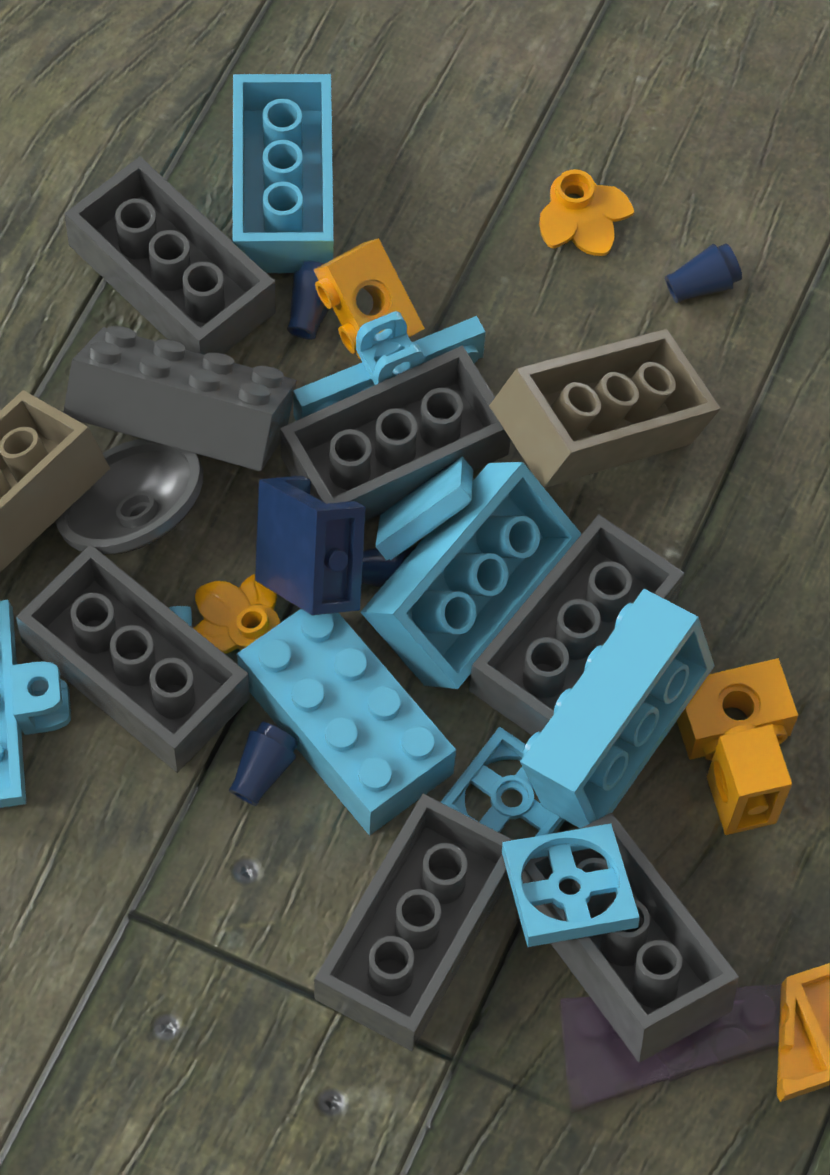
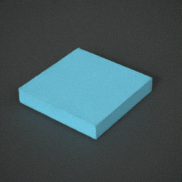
[375,456,473,561]

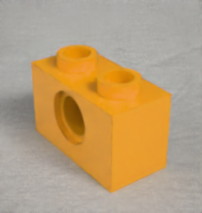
[313,238,425,359]
[677,658,798,760]
[707,724,792,835]

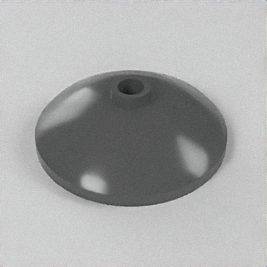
[55,438,204,555]

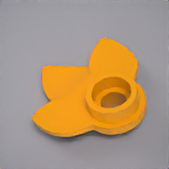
[539,169,634,256]
[193,574,281,654]

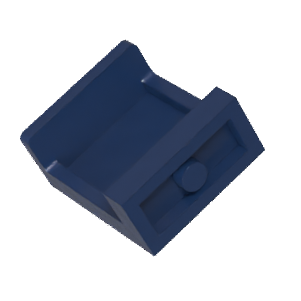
[255,476,365,615]

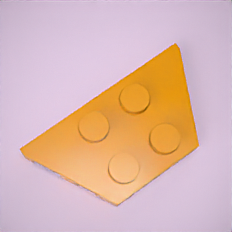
[777,963,830,1102]

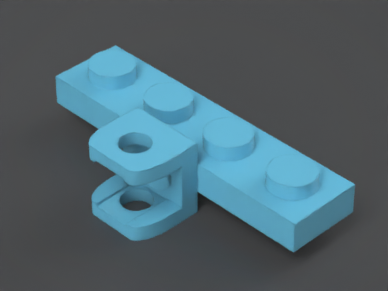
[293,311,486,421]
[0,600,71,808]

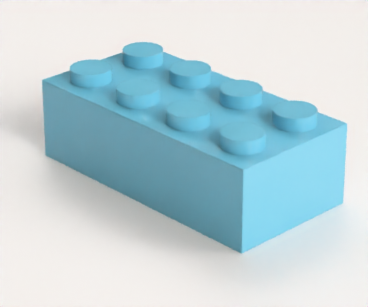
[233,74,334,273]
[361,462,581,689]
[520,589,715,828]
[237,609,456,836]

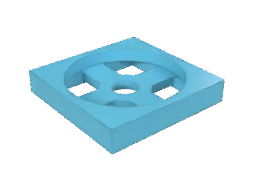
[441,727,565,836]
[502,823,640,947]

